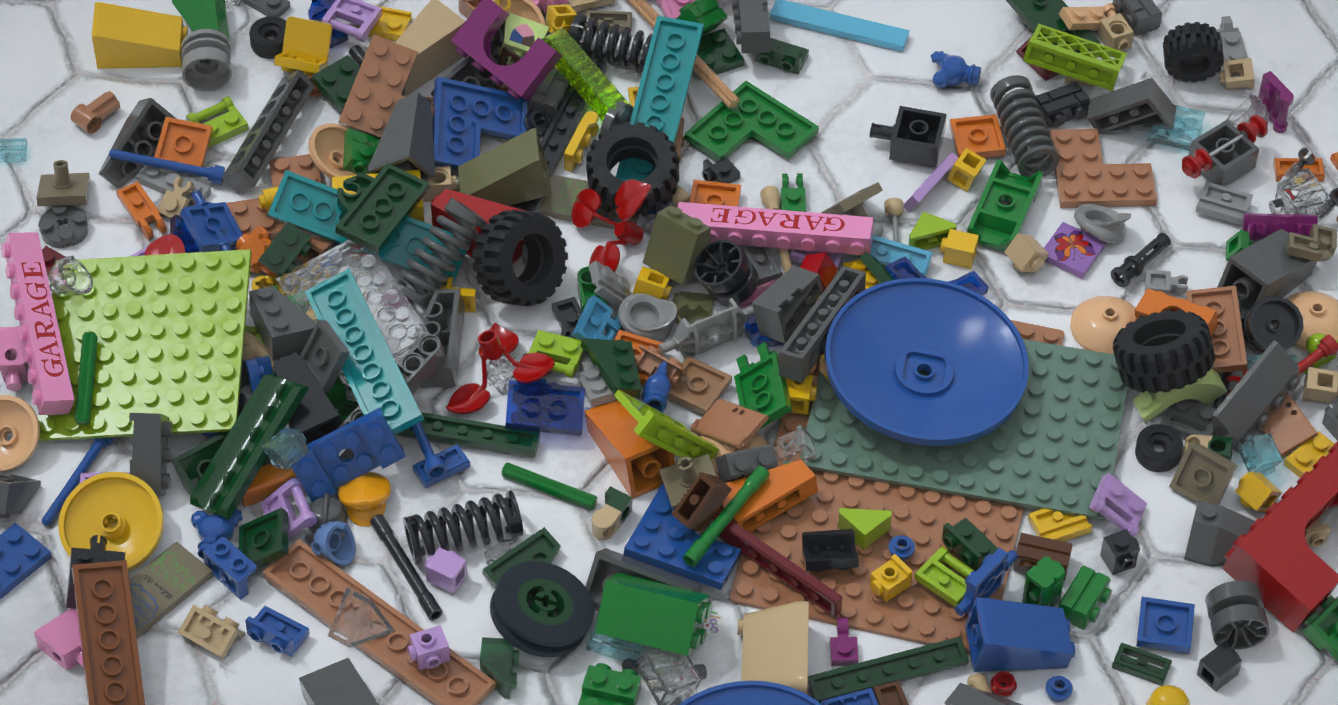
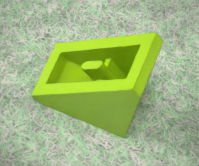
[908,212,957,250]
[838,508,892,550]

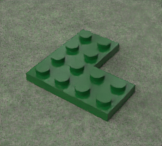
[684,81,819,161]

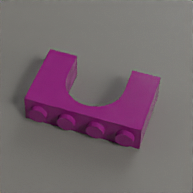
[451,0,562,101]

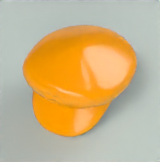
[338,472,391,526]

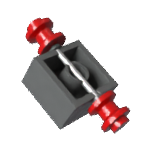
[1182,115,1268,186]

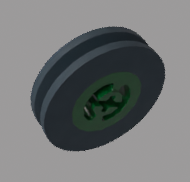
[490,561,594,657]

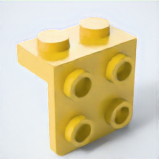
[274,16,332,76]

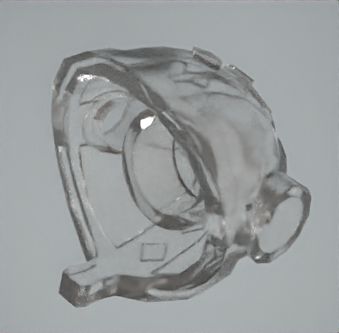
[1226,89,1269,129]
[49,255,93,296]

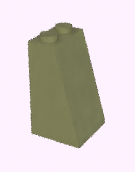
[455,128,552,206]

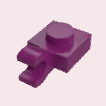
[830,618,859,666]

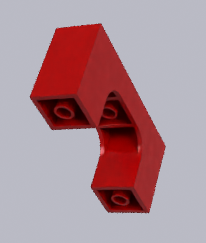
[1222,441,1338,633]

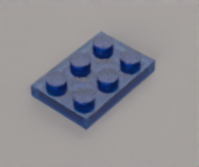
[505,380,585,436]

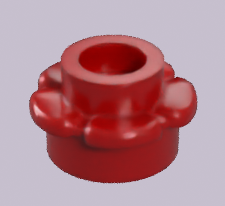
[991,671,1017,697]

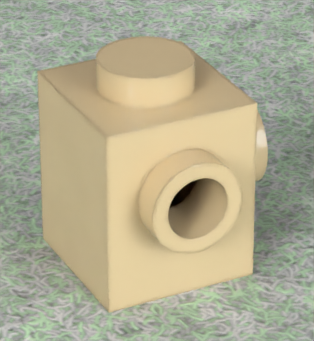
[1004,233,1050,273]

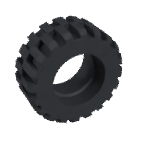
[586,122,679,218]
[472,210,568,307]
[1113,310,1215,393]

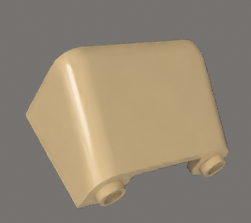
[737,601,809,694]

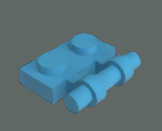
[572,295,622,340]

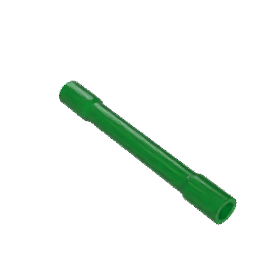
[683,466,770,567]

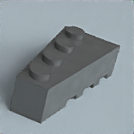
[732,0,770,53]

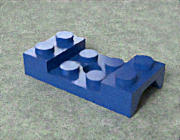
[288,408,406,503]

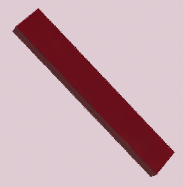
[713,512,842,617]

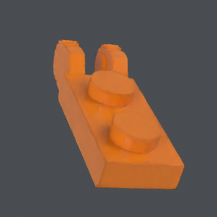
[116,181,167,240]

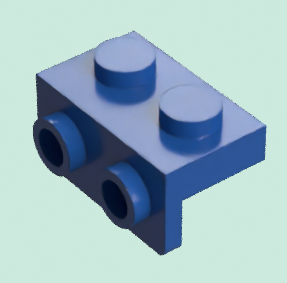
[245,605,310,657]

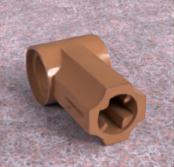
[70,91,120,134]

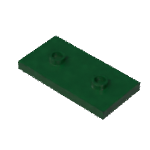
[1006,0,1100,53]

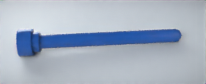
[109,149,225,186]
[411,422,447,480]
[42,437,116,526]

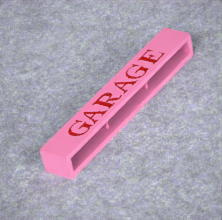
[678,202,874,255]
[1,232,74,415]

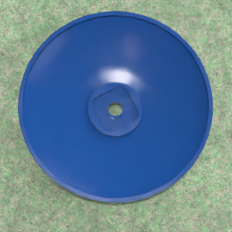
[824,278,1029,446]

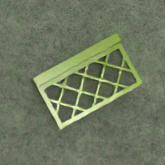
[1023,24,1127,91]
[614,389,719,461]

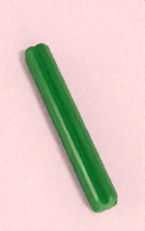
[75,331,98,425]
[502,463,597,510]

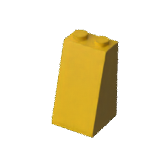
[92,2,188,69]

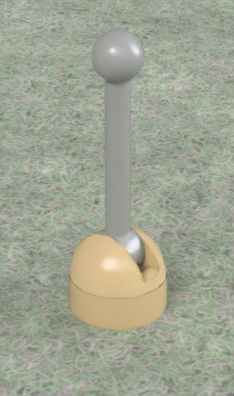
[643,186,690,232]
[884,198,904,242]

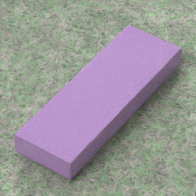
[904,153,958,212]

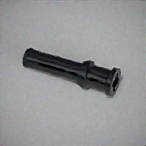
[1111,233,1171,287]

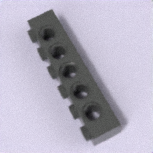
[222,70,315,194]
[779,266,866,383]

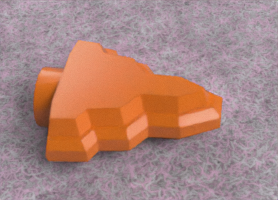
[235,225,279,277]

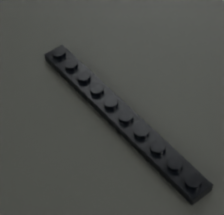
[510,57,607,212]

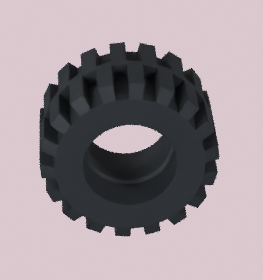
[1163,22,1224,83]

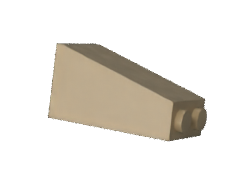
[395,0,465,97]

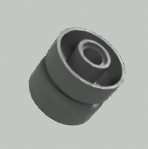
[1205,581,1270,650]

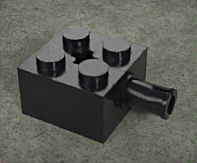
[869,106,947,168]
[66,535,125,609]

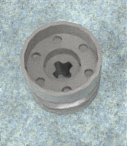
[181,29,232,92]

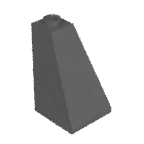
[368,93,436,181]

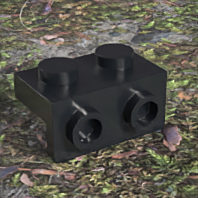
[802,529,859,572]

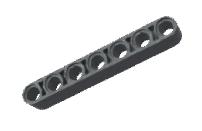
[336,334,446,459]

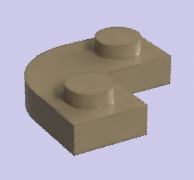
[1286,224,1337,261]

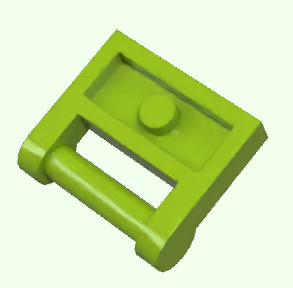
[186,96,249,148]
[527,330,585,379]
[914,546,974,607]

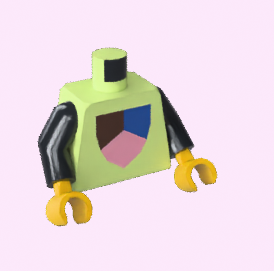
[493,0,565,65]

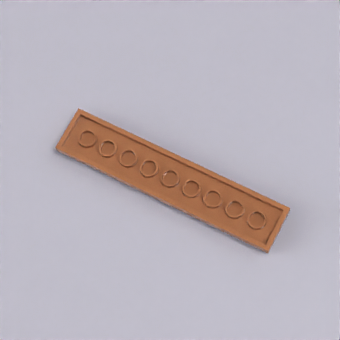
[262,539,496,705]

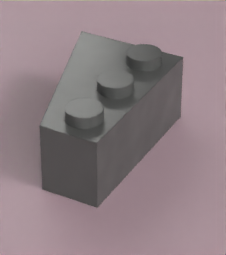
[1087,78,1176,134]
[752,265,823,344]
[249,286,316,361]
[129,413,173,495]

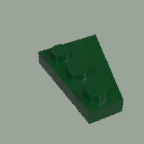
[482,527,561,589]

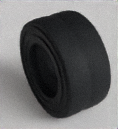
[249,16,286,59]
[1135,424,1183,472]

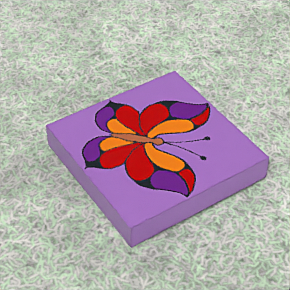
[1044,222,1106,279]

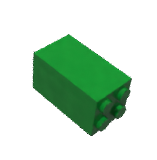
[595,573,712,656]

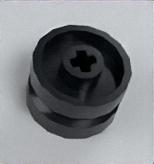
[1242,297,1304,355]

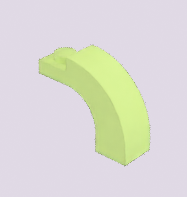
[1133,369,1228,422]

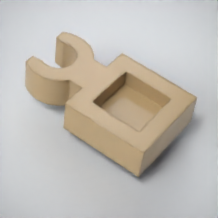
[157,176,194,223]

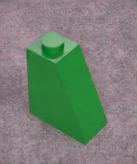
[172,0,230,40]

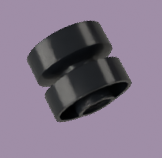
[694,240,759,306]

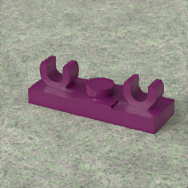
[1242,213,1318,239]

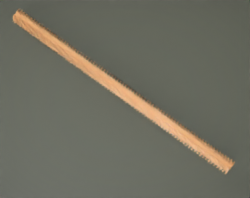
[627,0,740,108]

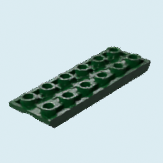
[190,374,309,520]

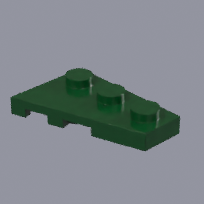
[580,338,642,398]

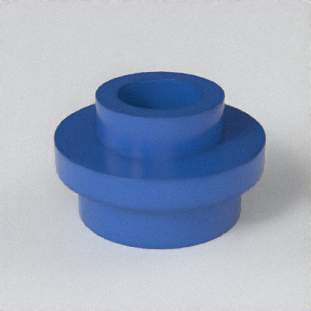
[888,535,915,561]
[1045,676,1073,702]

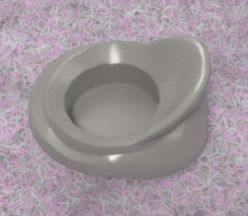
[1074,204,1131,243]
[618,293,677,341]

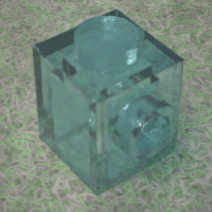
[262,428,310,469]
[1238,433,1283,476]

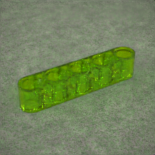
[542,29,630,121]

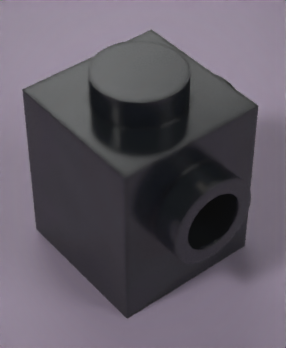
[1100,529,1140,575]

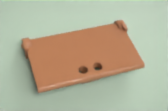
[1260,393,1318,458]
[690,398,769,450]

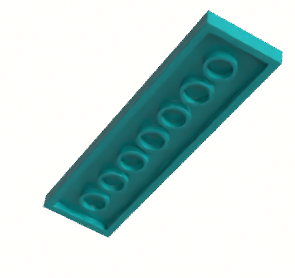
[616,15,704,181]
[268,170,471,285]
[304,268,425,435]

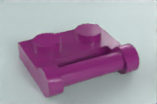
[1256,71,1294,133]

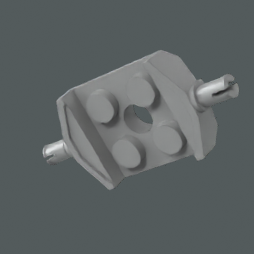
[658,298,755,358]

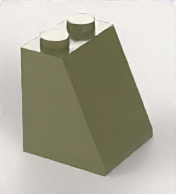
[643,206,711,285]

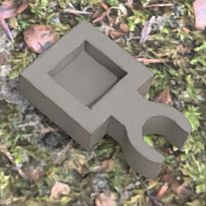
[1145,269,1188,295]

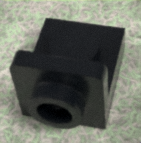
[702,157,740,183]

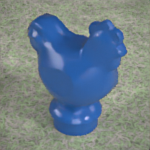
[930,51,981,88]
[641,361,671,413]
[191,508,243,559]

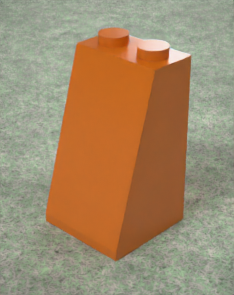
[584,398,675,499]

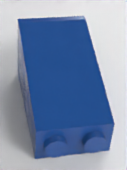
[965,597,1075,672]

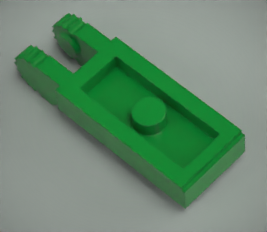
[781,173,806,212]

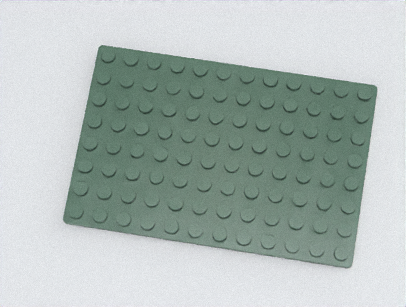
[799,339,1128,520]

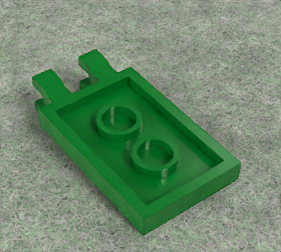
[734,342,792,430]

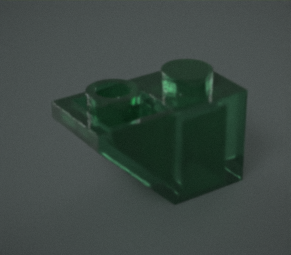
[480,637,520,699]

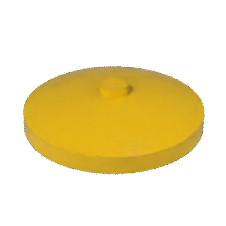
[58,472,164,572]

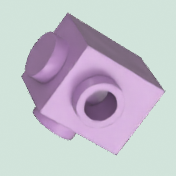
[424,547,468,594]
[407,625,450,671]

